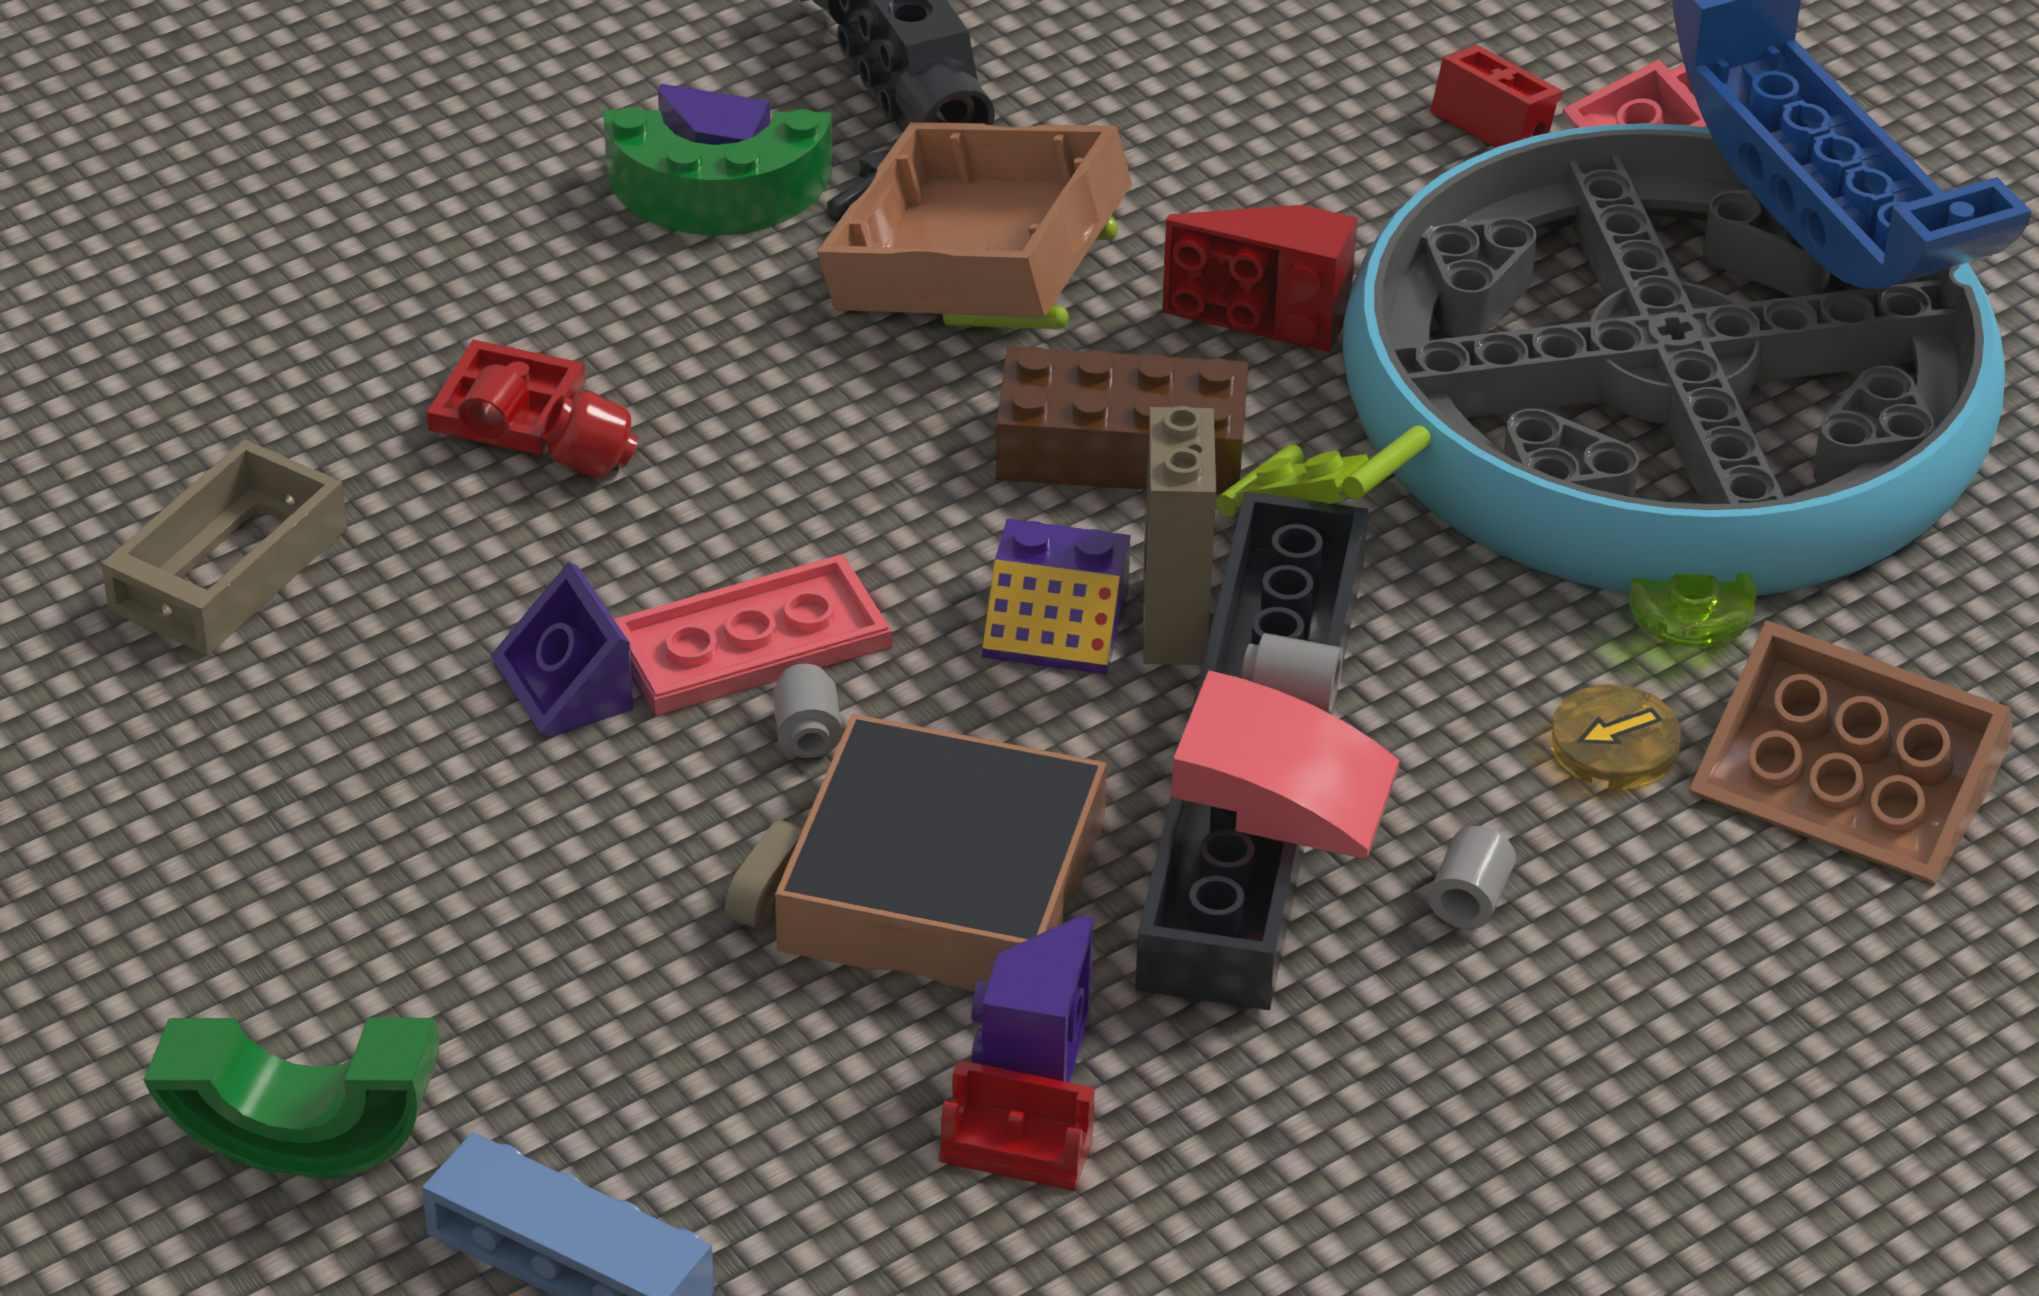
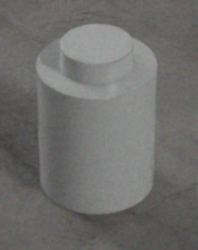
[1242,633,1343,712]
[1428,826,1516,929]

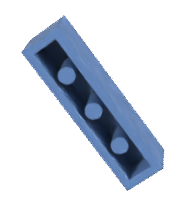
[422,1132,714,1296]

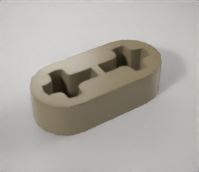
[725,820,803,930]

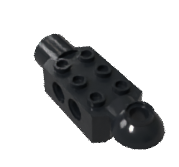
[800,0,995,133]

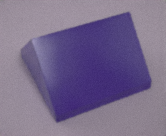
[490,561,633,738]

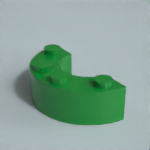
[603,107,833,235]
[143,1017,440,1178]

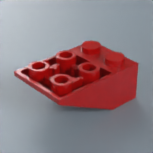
[1162,205,1357,352]

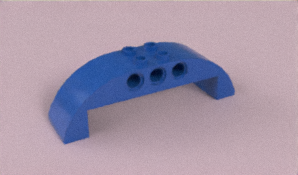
[1672,0,2031,289]

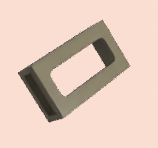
[1143,406,1216,665]
[101,439,347,656]

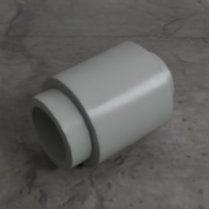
[772,664,842,758]

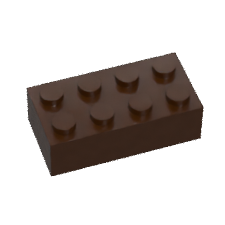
[996,346,1249,495]

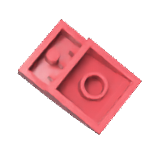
[1562,59,1708,128]
[1171,670,1399,859]

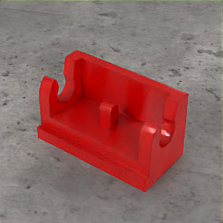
[1430,44,1563,148]
[939,1059,1095,1191]

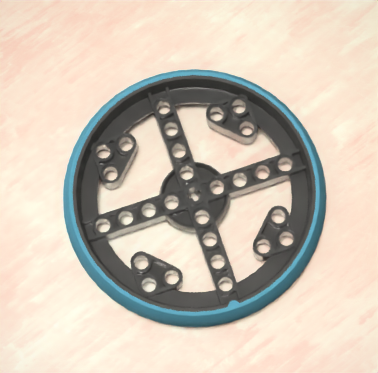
[1343,123,2005,600]

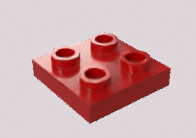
[427,339,586,455]

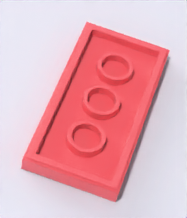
[614,554,892,716]

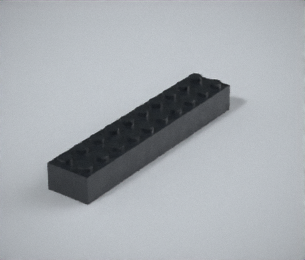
[1135,492,1369,1011]

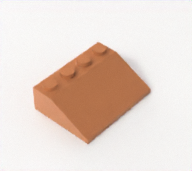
[1689,620,2013,885]

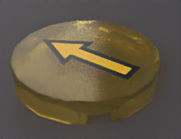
[1551,684,1681,789]

